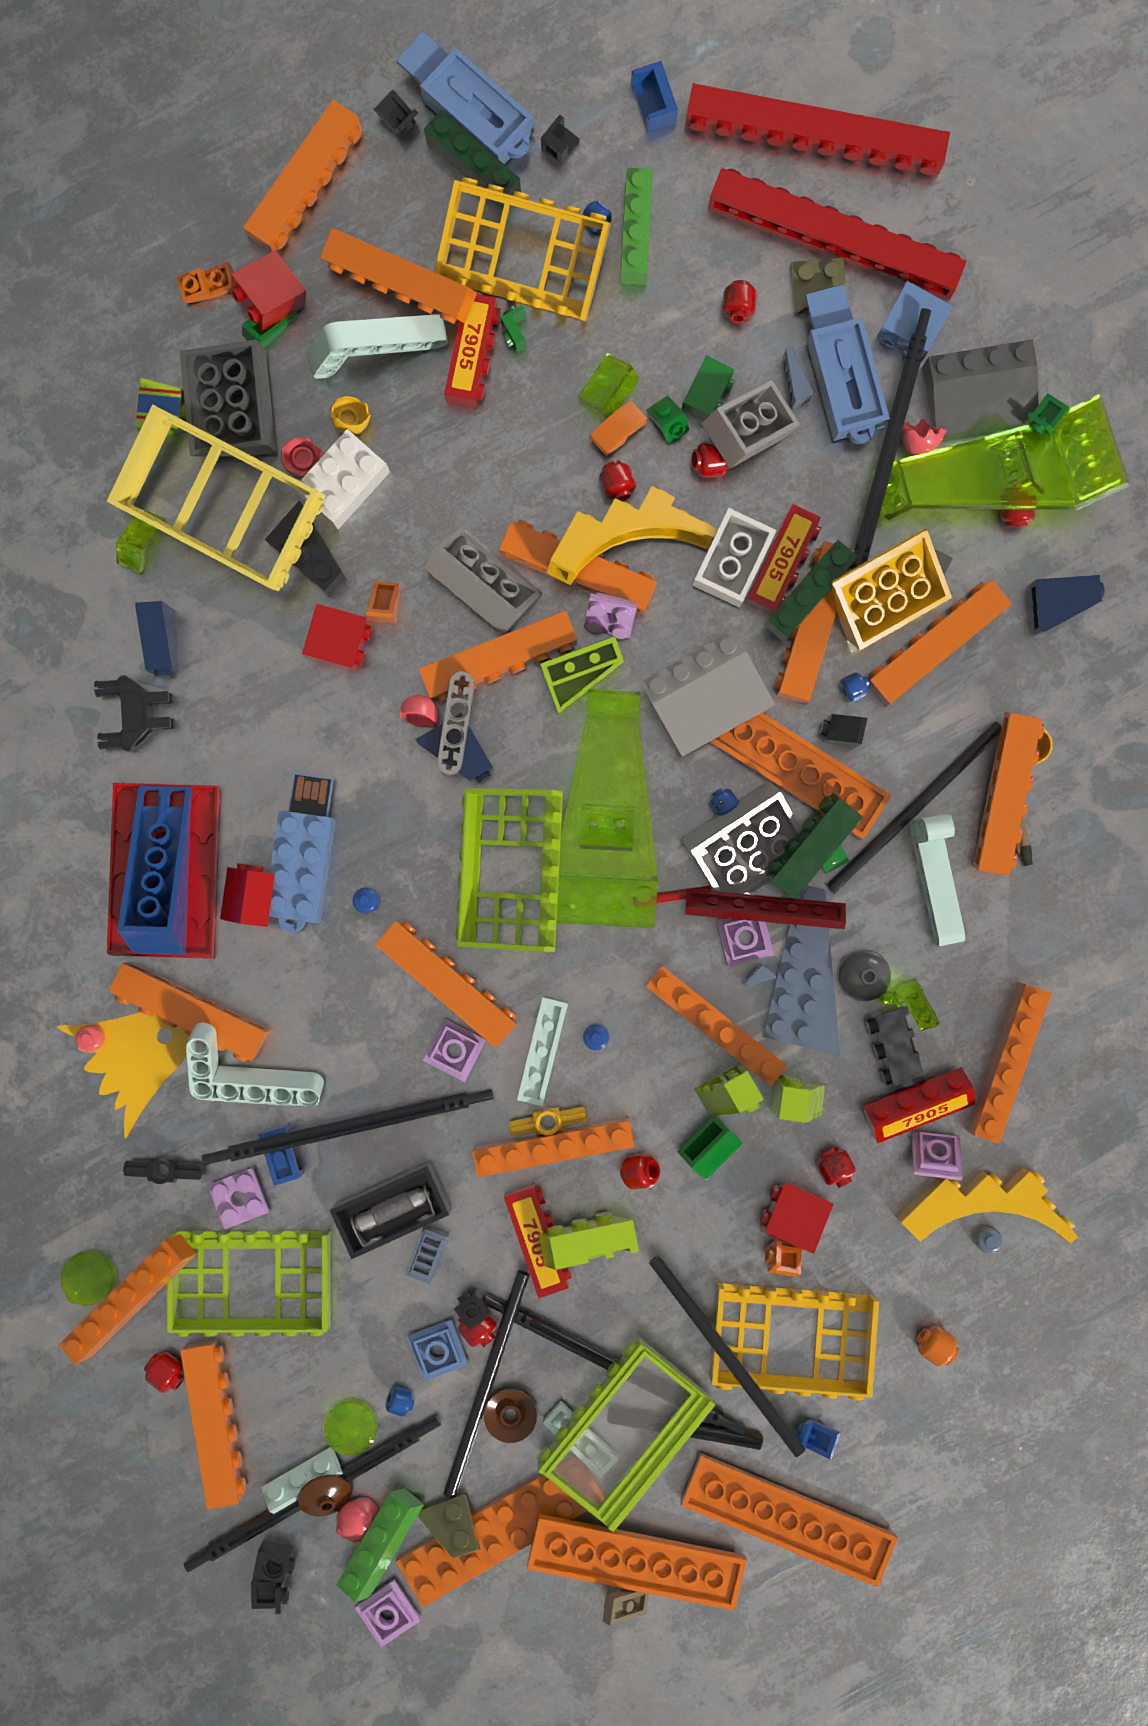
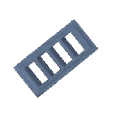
[783,346,814,409]
[406,1225,449,1284]

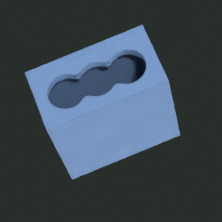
[877,281,953,361]

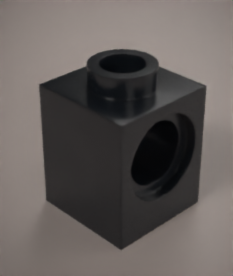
[253,1541,296,1584]

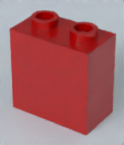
[230,250,306,331]
[302,603,373,672]
[220,863,275,927]
[759,1182,834,1254]

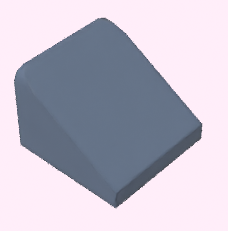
[742,963,776,987]

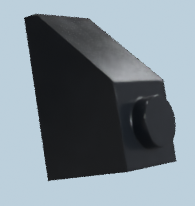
[820,714,868,749]

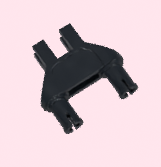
[94,675,175,752]

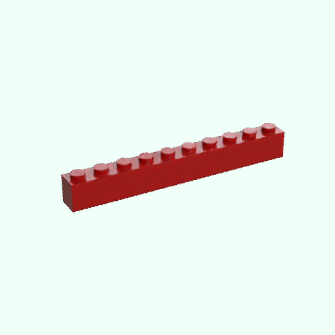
[685,83,950,175]
[708,167,967,300]

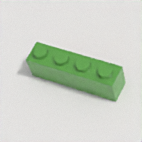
[620,168,653,285]
[336,1488,424,1602]

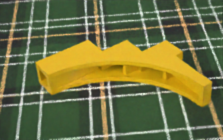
[547,486,718,585]
[896,1167,1078,1244]

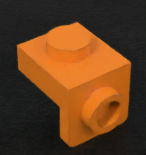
[765,1239,802,1277]

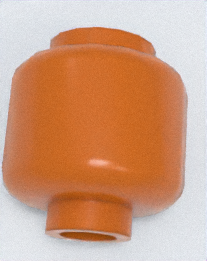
[917,1325,959,1366]

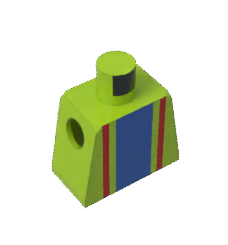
[135,378,186,434]

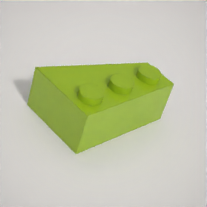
[539,636,624,714]
[694,1063,764,1116]
[769,1074,825,1123]
[539,1212,639,1270]

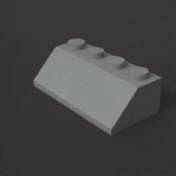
[424,526,542,635]

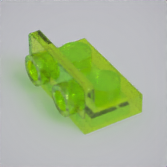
[578,353,639,418]

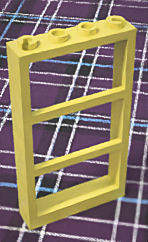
[107,404,326,591]

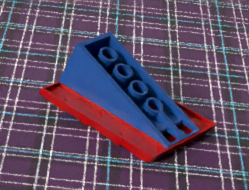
[107,783,220,959]

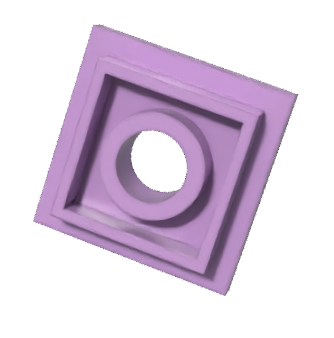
[584,592,637,639]
[716,918,774,966]
[423,1018,486,1082]
[912,1131,963,1180]
[208,1167,270,1230]
[354,1579,421,1647]

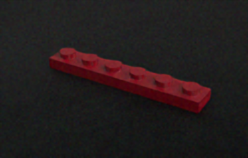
[685,889,846,929]

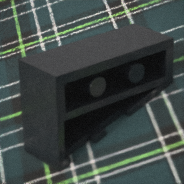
[265,500,346,597]
[866,1003,925,1091]

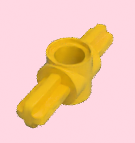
[509,1107,587,1137]

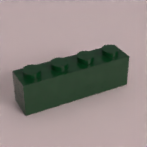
[424,110,521,209]
[764,539,858,643]
[766,793,863,899]

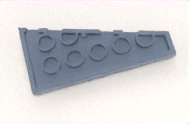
[762,885,840,1056]

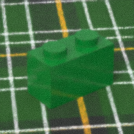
[681,355,736,421]
[677,1114,743,1180]

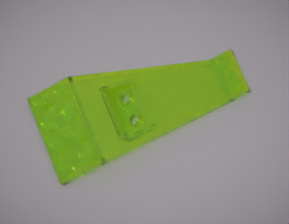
[873,394,1130,520]
[556,689,658,928]

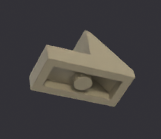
[602,1586,649,1626]

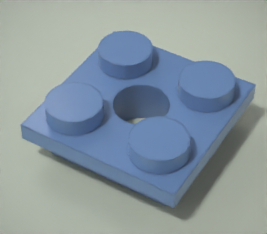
[407,1319,468,1381]

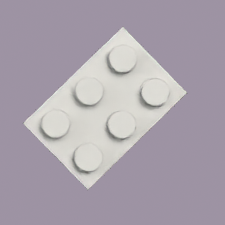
[295,429,390,529]
[692,508,777,608]

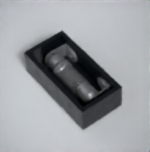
[329,1161,452,1260]

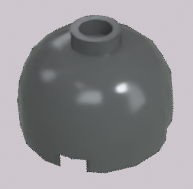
[837,949,891,1002]

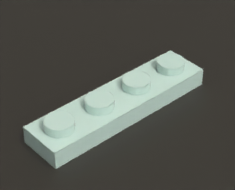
[517,997,568,1106]

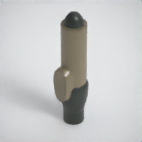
[1016,818,1033,866]

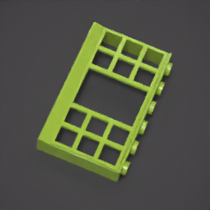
[455,788,563,952]
[167,1230,331,1337]

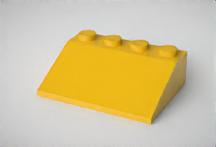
[831,529,952,650]

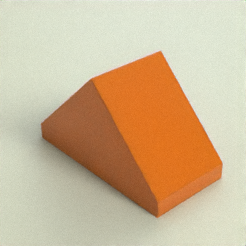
[366,581,400,624]

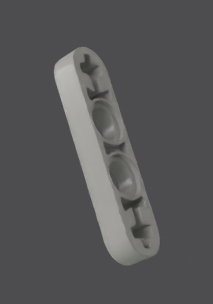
[438,671,474,775]

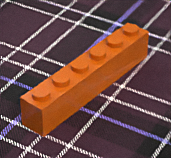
[243,99,362,253]
[320,228,477,324]
[499,520,657,615]
[774,541,855,704]
[868,580,1012,707]
[419,610,578,703]
[973,712,1044,876]
[375,920,517,1048]
[108,962,270,1062]
[645,965,787,1086]
[967,982,1051,1144]
[472,1117,635,1178]
[59,1233,197,1365]
[180,1338,246,1510]

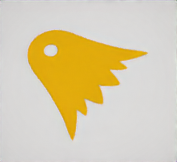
[56,1012,190,1139]

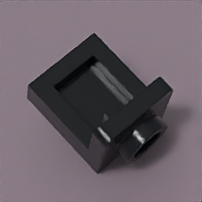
[373,89,418,134]
[454,1288,490,1330]
[251,1578,289,1614]

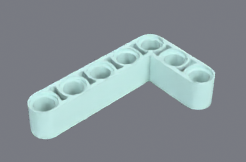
[307,314,449,379]
[910,813,965,947]
[186,1022,324,1107]

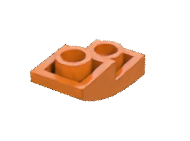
[176,262,233,303]
[589,400,648,456]

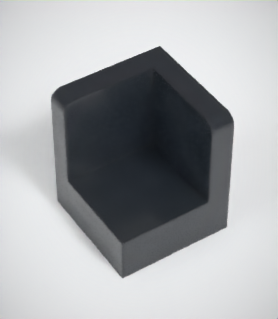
[541,115,580,166]

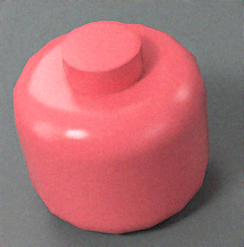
[76,1025,105,1052]

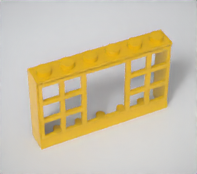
[434,177,611,321]
[710,1282,879,1401]

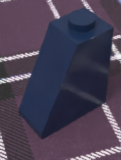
[1029,575,1105,636]
[135,601,178,678]
[415,713,494,783]

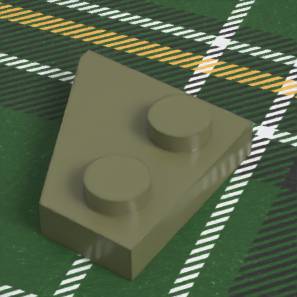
[790,257,846,315]
[418,1494,480,1558]

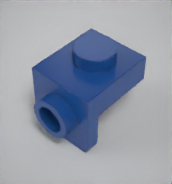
[796,1419,841,1459]

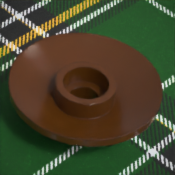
[484,1389,537,1443]
[298,1475,351,1516]

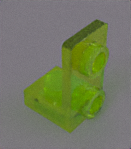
[116,509,164,574]
[879,978,940,1030]

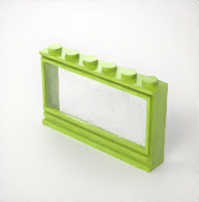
[537,1337,715,1532]

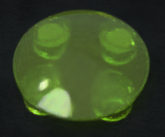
[61,1252,114,1306]
[324,1402,377,1455]

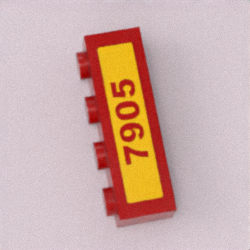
[444,294,501,408]
[745,504,822,616]
[863,1067,976,1144]
[504,1182,572,1299]

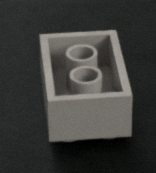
[701,380,800,468]

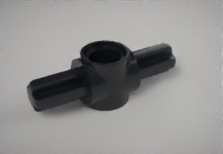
[123,1156,203,1184]

